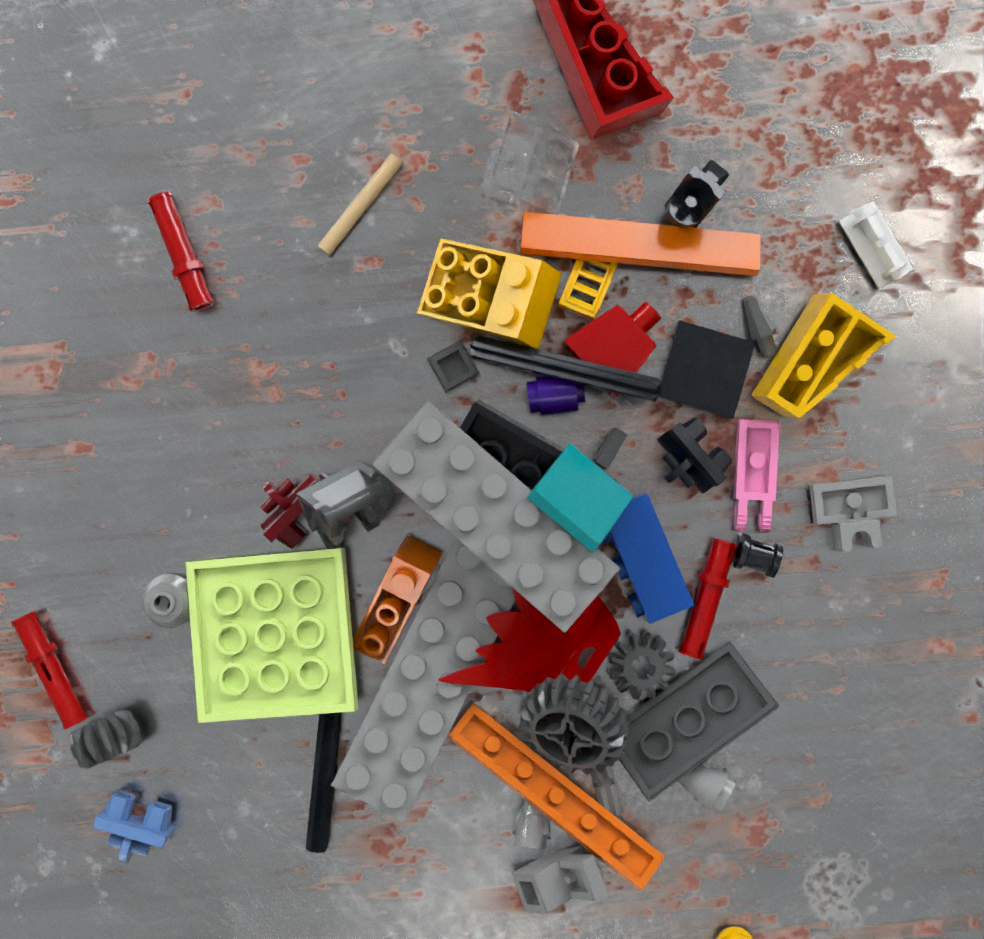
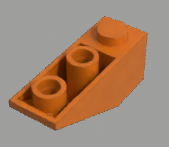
[353,534,443,665]

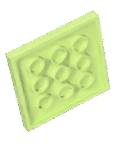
[185,548,359,723]

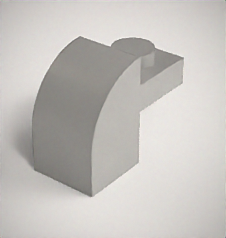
[512,847,608,914]

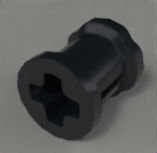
[733,533,784,578]

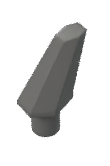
[743,295,777,357]

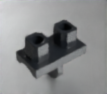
[665,160,729,228]
[657,418,732,494]

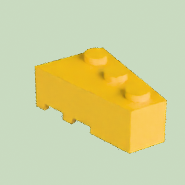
[751,292,897,419]

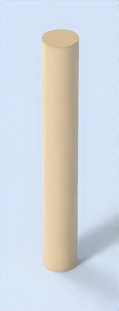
[318,153,403,256]

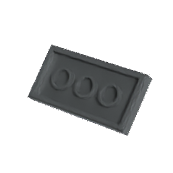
[618,641,780,802]

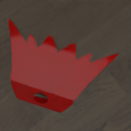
[438,587,621,692]

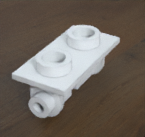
[839,201,913,290]

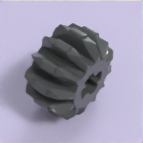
[607,631,676,700]
[68,710,143,769]

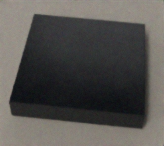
[659,320,756,419]

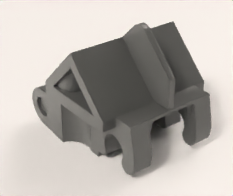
[296,461,395,549]

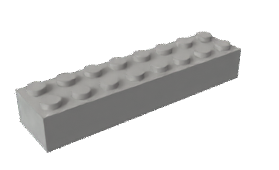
[331,537,515,822]

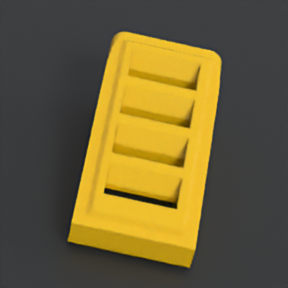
[557,259,618,322]

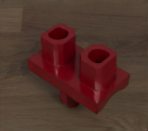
[260,474,318,549]

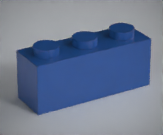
[604,493,694,624]

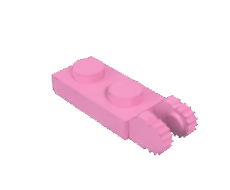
[733,419,780,533]

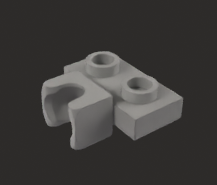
[809,476,897,552]

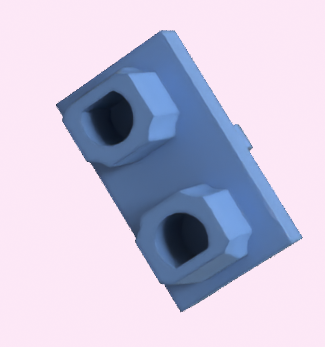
[92,790,175,863]

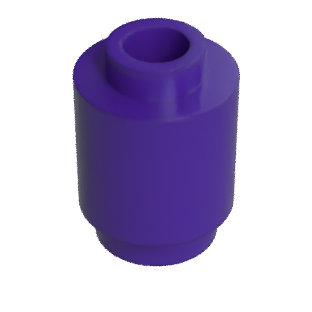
[527,376,586,416]

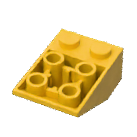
[417,238,562,349]

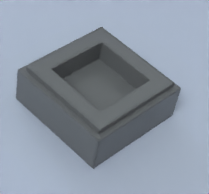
[427,340,480,394]
[592,427,628,470]

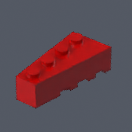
[533,0,674,140]

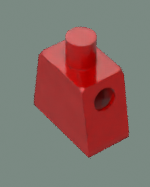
[562,302,661,399]

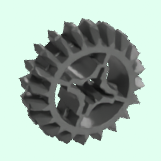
[519,674,630,775]

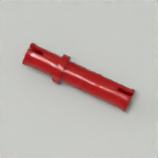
[147,192,215,312]
[678,537,738,660]
[11,611,88,730]

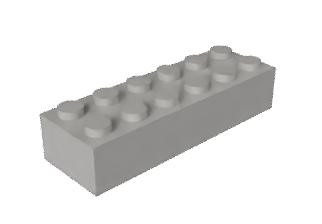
[372,401,620,633]

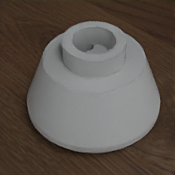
[142,574,190,628]

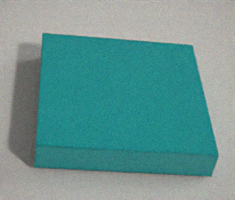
[527,443,633,552]

